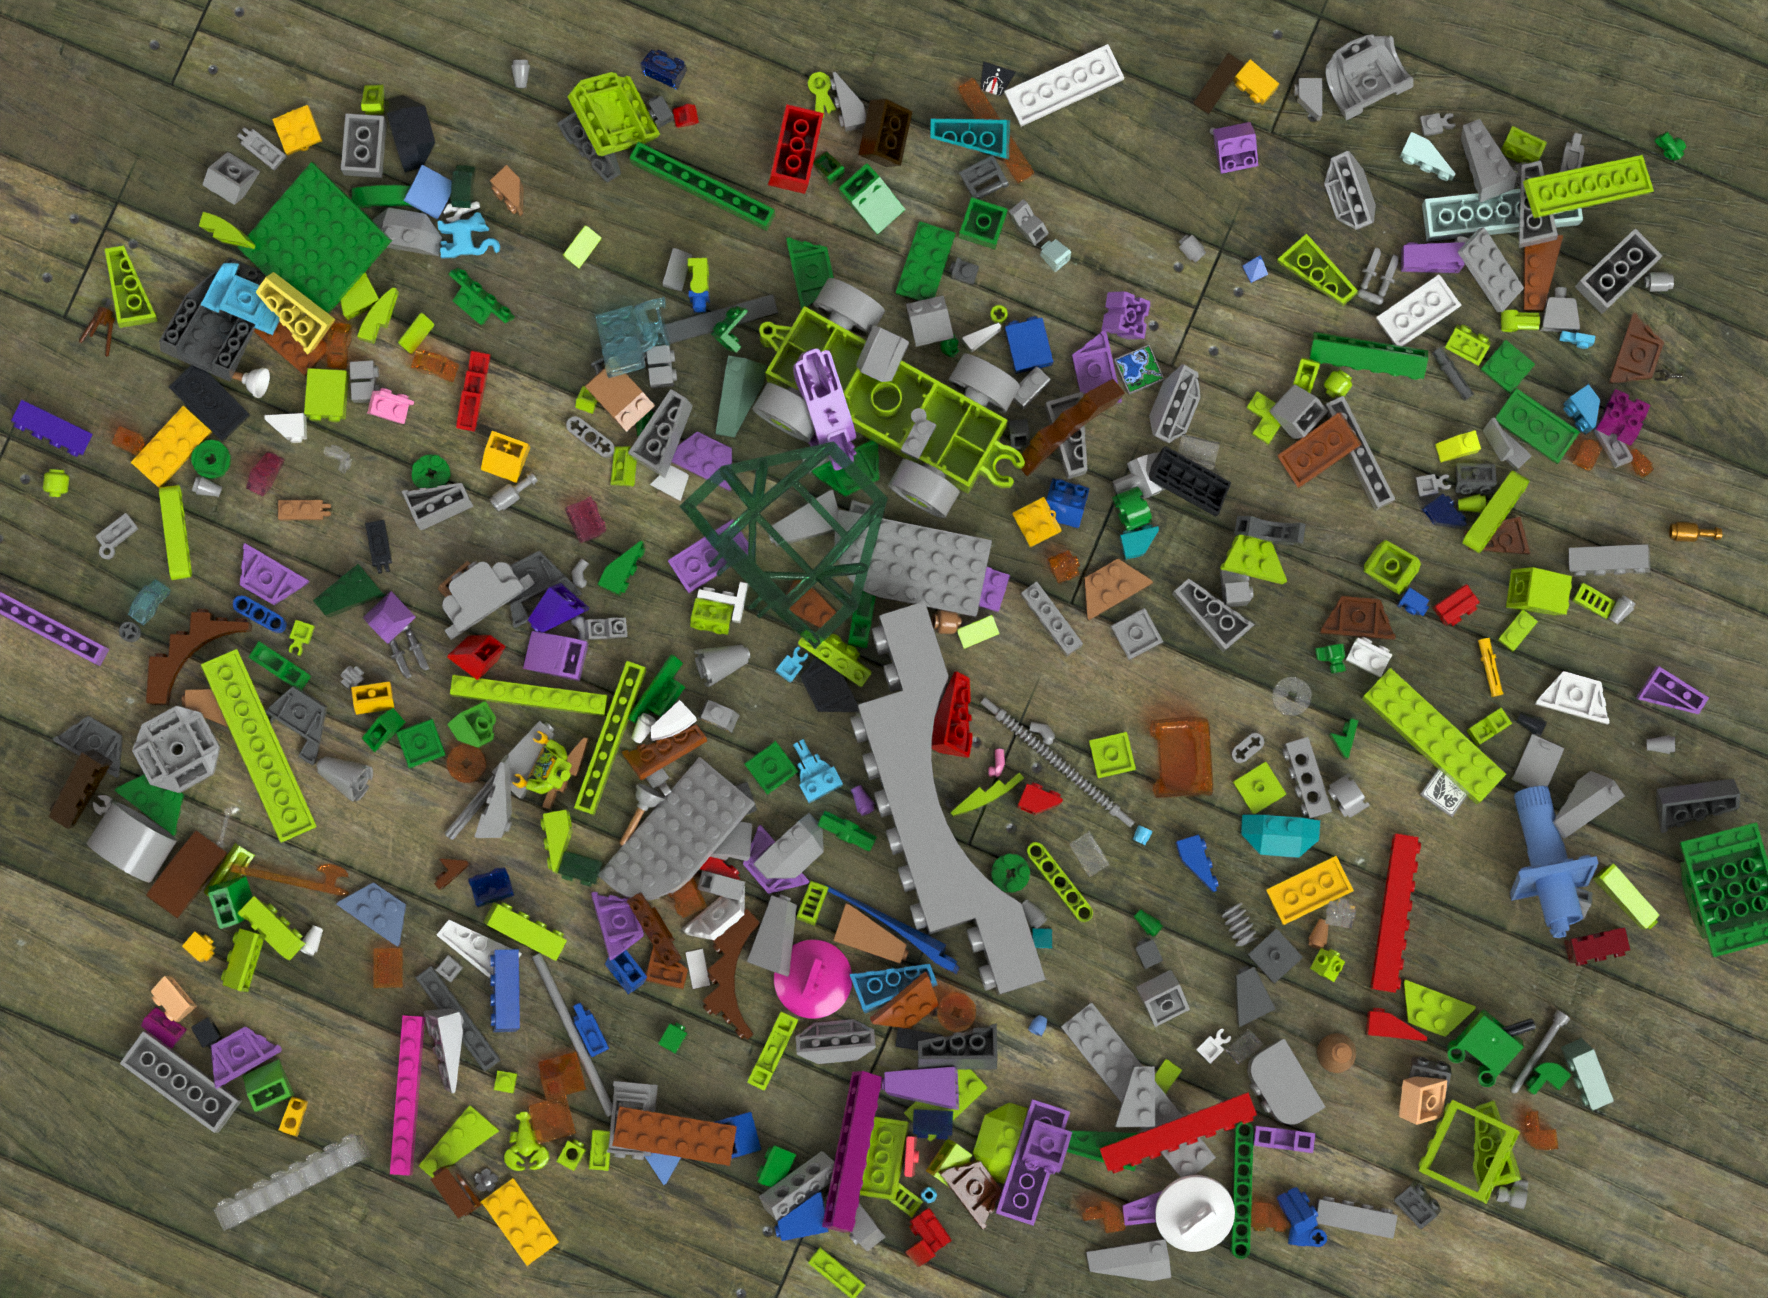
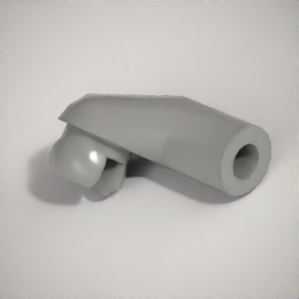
[572,558,589,588]
[571,615,587,641]

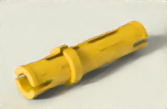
[1478,638,1504,697]

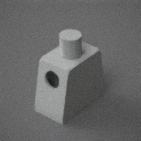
[1540,287,1580,333]

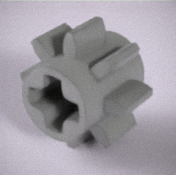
[341,666,365,689]

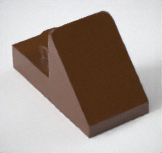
[434,859,471,890]

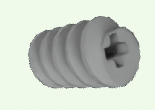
[1221,902,1259,946]

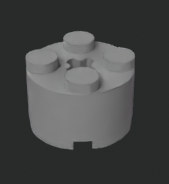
[1327,773,1370,818]

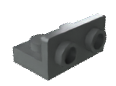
[1455,463,1497,495]
[1408,1056,1452,1092]
[1394,1180,1441,1230]

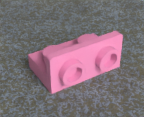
[367,388,414,424]

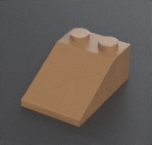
[585,361,655,432]

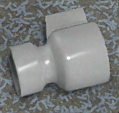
[1496,1180,1528,1209]

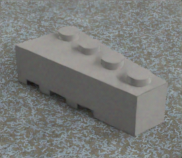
[1518,161,1558,248]
[1044,392,1087,479]

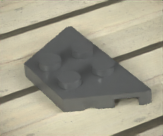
[53,716,123,778]

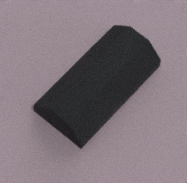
[1149,446,1231,517]

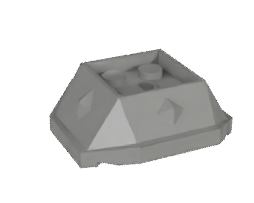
[132,706,221,793]

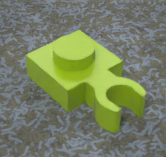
[289,620,315,656]

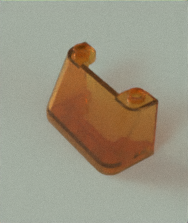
[1150,716,1213,798]

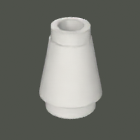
[631,713,656,743]
[300,925,323,956]

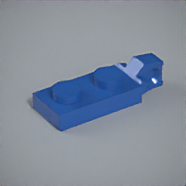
[573,1003,610,1057]

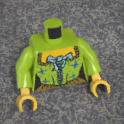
[512,731,572,794]

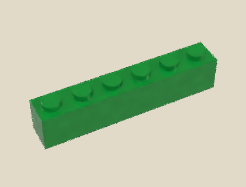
[1309,332,1429,380]

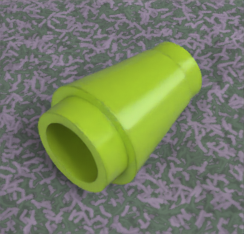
[1458,494,1486,513]

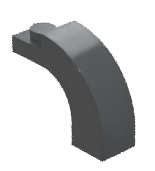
[1234,516,1306,545]

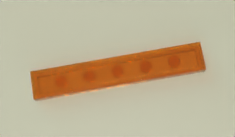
[957,78,1034,184]

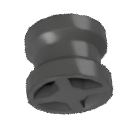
[119,622,141,643]

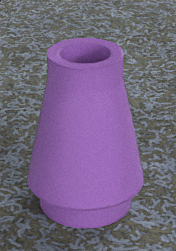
[851,785,875,816]

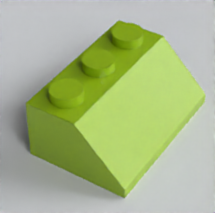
[221,928,264,992]

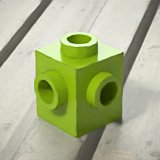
[1310,948,1345,982]

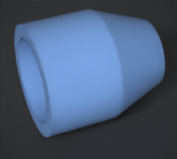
[1028,1015,1047,1037]

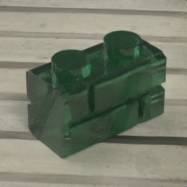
[558,851,603,887]

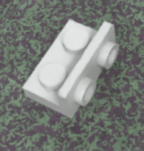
[1346,637,1392,677]

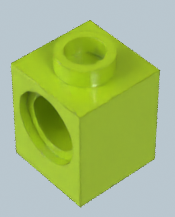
[556,1139,587,1171]

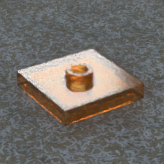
[527,1096,576,1144]

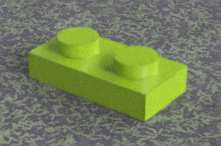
[1498,610,1538,652]

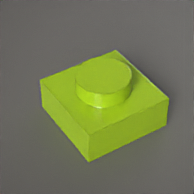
[494,1071,517,1093]

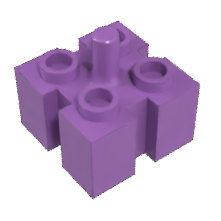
[1102,291,1150,340]

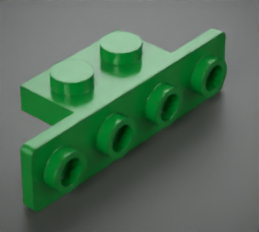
[448,268,515,325]
[628,654,685,724]

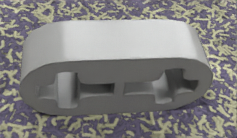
[1231,733,1264,764]

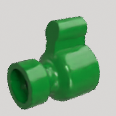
[1315,644,1346,674]

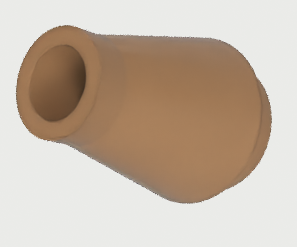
[1308,919,1329,950]

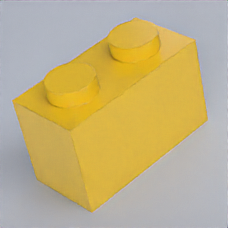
[1234,59,1279,105]
[351,682,395,715]

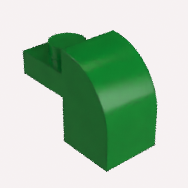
[1526,1063,1571,1095]

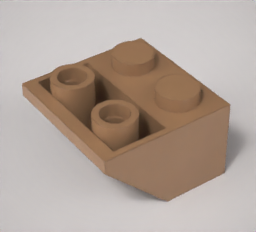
[490,165,524,216]

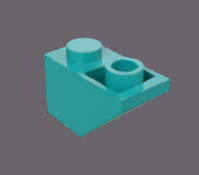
[1120,525,1159,560]

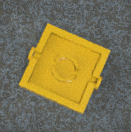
[272,105,322,155]
[1012,497,1062,547]

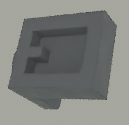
[949,257,979,285]

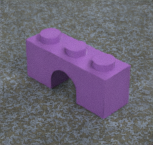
[1253,1125,1315,1153]

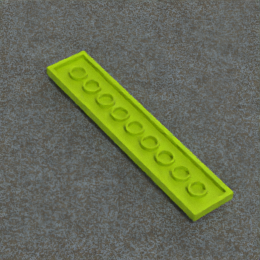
[200,649,317,843]

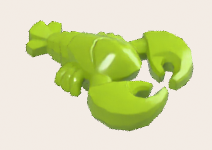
[504,1111,550,1171]

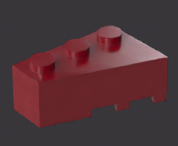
[1564,927,1630,966]

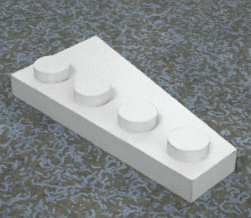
[437,920,522,978]

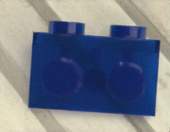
[468,867,515,908]

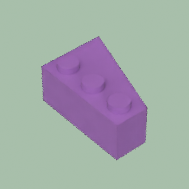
[1401,242,1465,273]
[1636,666,1709,714]

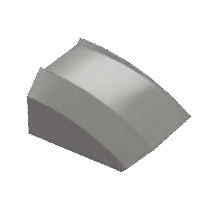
[856,326,909,382]

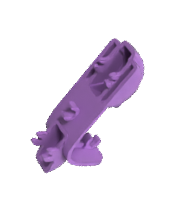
[793,349,857,470]

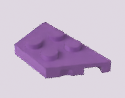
[1072,330,1122,403]
[672,432,732,492]
[240,543,309,605]
[743,825,810,894]
[591,892,644,960]
[211,1027,282,1089]

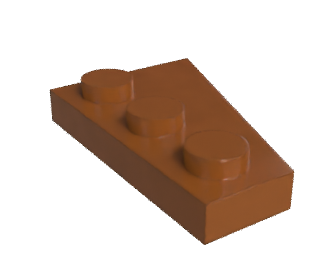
[780,573,840,633]

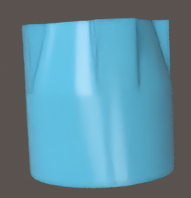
[1133,825,1152,845]
[921,1187,937,1203]

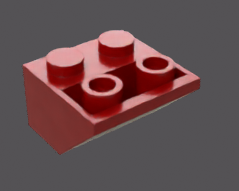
[447,635,506,680]
[1017,782,1063,815]

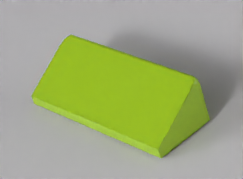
[204,843,255,897]

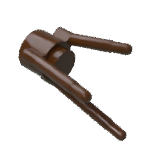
[79,307,115,357]

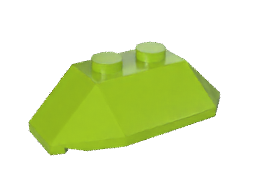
[973,1102,1028,1184]

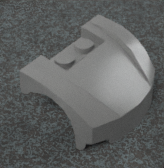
[1326,34,1413,121]

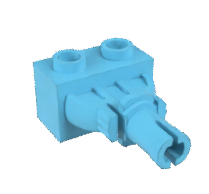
[793,739,843,803]

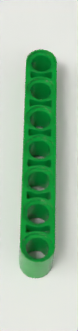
[1231,1121,1254,1259]

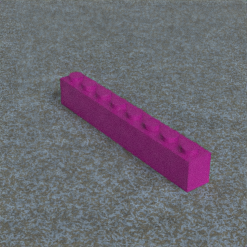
[822,1071,882,1233]

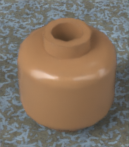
[932,609,961,634]

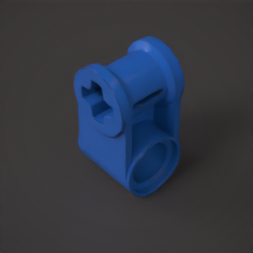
[1288,1224,1327,1247]

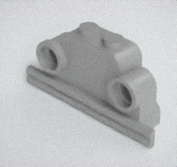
[443,561,535,640]

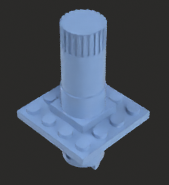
[1510,786,1598,938]

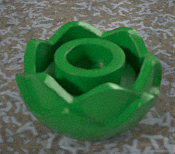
[940,334,959,357]

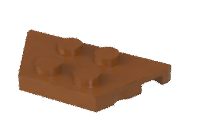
[870,971,939,1029]

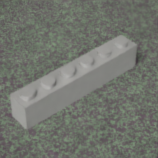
[1325,396,1395,511]

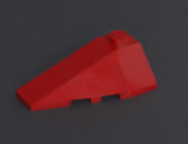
[931,671,973,758]

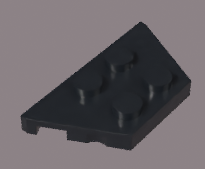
[800,657,859,712]

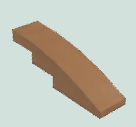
[542,738,589,810]

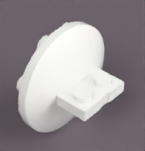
[1155,1175,1235,1252]

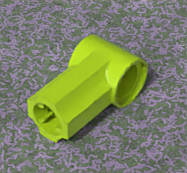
[1501,310,1540,332]

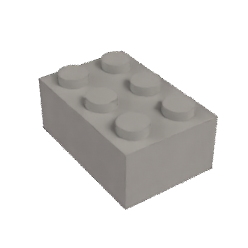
[341,114,387,178]

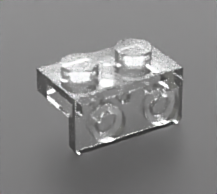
[1177,434,1220,470]

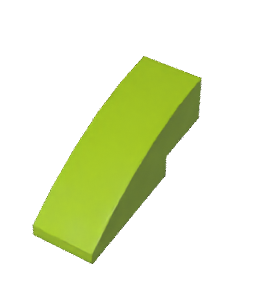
[199,212,255,249]
[357,287,399,344]

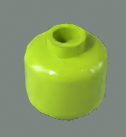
[1324,370,1352,399]
[43,469,69,497]

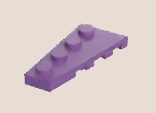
[1122,1190,1163,1225]

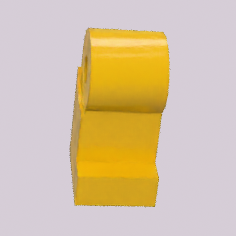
[278,1097,308,1137]

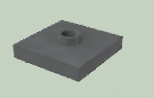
[1247,928,1303,984]

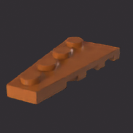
[1523,235,1563,312]

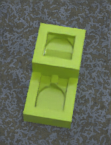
[1466,708,1512,746]

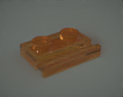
[373,948,403,988]

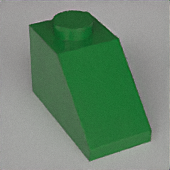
[362,708,405,753]

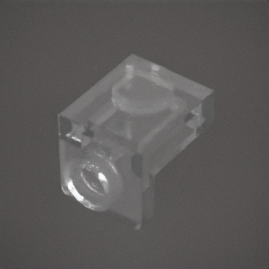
[323,445,352,474]

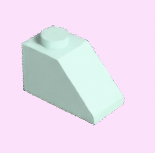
[1040,239,1071,272]

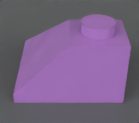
[363,591,416,644]

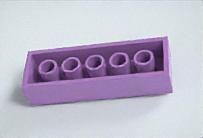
[995,1099,1070,1226]

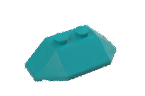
[1241,815,1320,858]

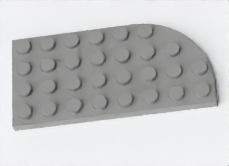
[835,510,992,617]
[598,757,755,900]

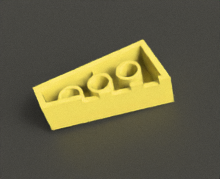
[256,272,335,354]

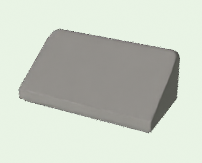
[663,248,692,292]
[1483,417,1514,461]

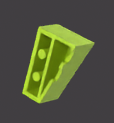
[238,896,306,961]

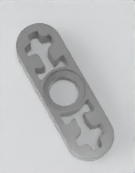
[566,416,615,458]

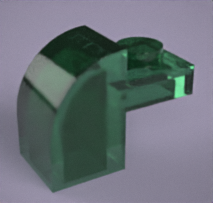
[451,165,476,208]

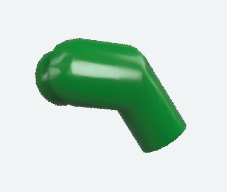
[636,410,654,437]

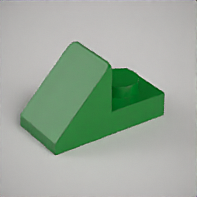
[1329,718,1359,760]

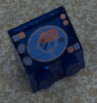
[640,49,687,90]

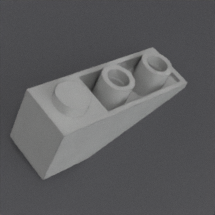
[830,72,866,132]

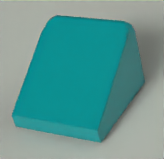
[1032,928,1052,949]

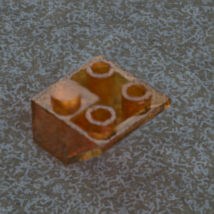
[538,1052,586,1100]

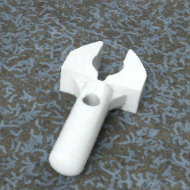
[444,201,480,223]
[93,795,113,815]

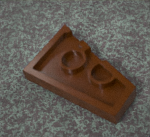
[1463,517,1530,555]

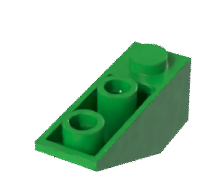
[598,541,646,596]

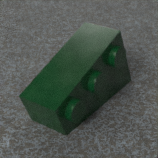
[313,564,385,618]

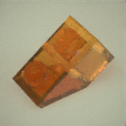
[1251,1202,1291,1232]

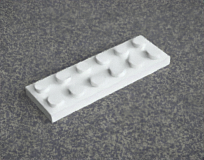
[1004,44,1124,127]

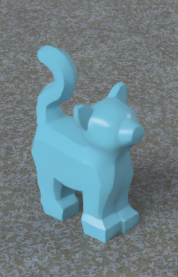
[438,212,500,259]

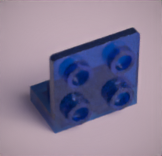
[913,1109,953,1139]

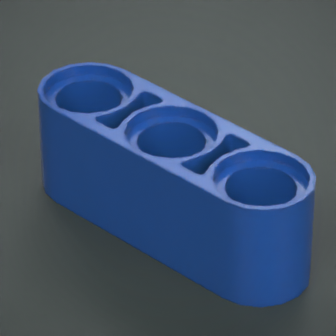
[233,595,287,634]

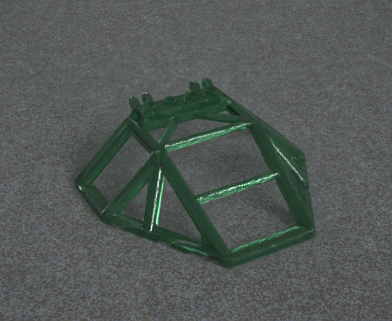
[679,441,888,649]

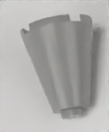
[694,645,751,687]
[317,756,373,802]

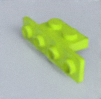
[798,628,872,687]

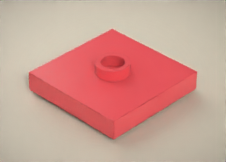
[904,1136,919,1177]

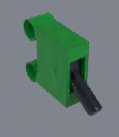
[1447,1009,1535,1087]

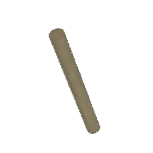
[656,490,731,523]

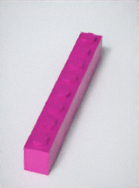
[390,1015,425,1176]

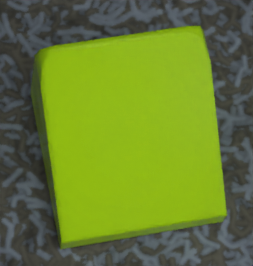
[575,386,598,414]

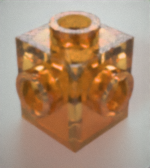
[1048,550,1080,584]

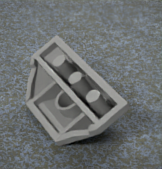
[1324,151,1376,230]
[372,207,442,256]
[1149,364,1201,443]
[753,813,824,879]
[796,1019,876,1064]

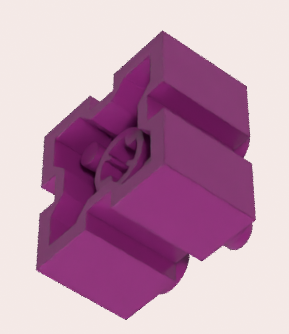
[1595,389,1651,446]

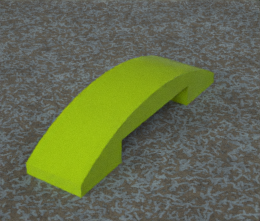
[747,1011,799,1091]

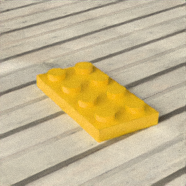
[131,406,212,488]
[1266,856,1354,925]
[481,1178,559,1266]

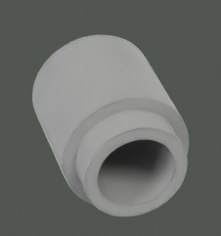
[1178,234,1206,263]
[1644,272,1674,292]

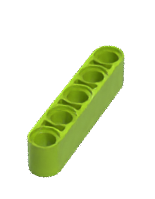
[1462,470,1530,553]
[159,485,192,580]
[1027,842,1093,922]

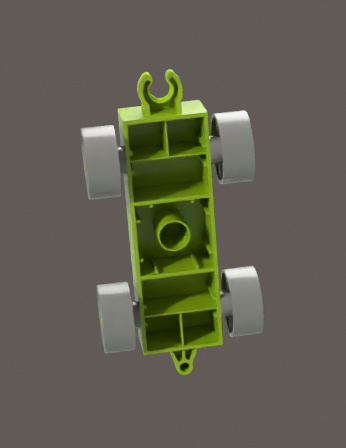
[752,278,1025,518]

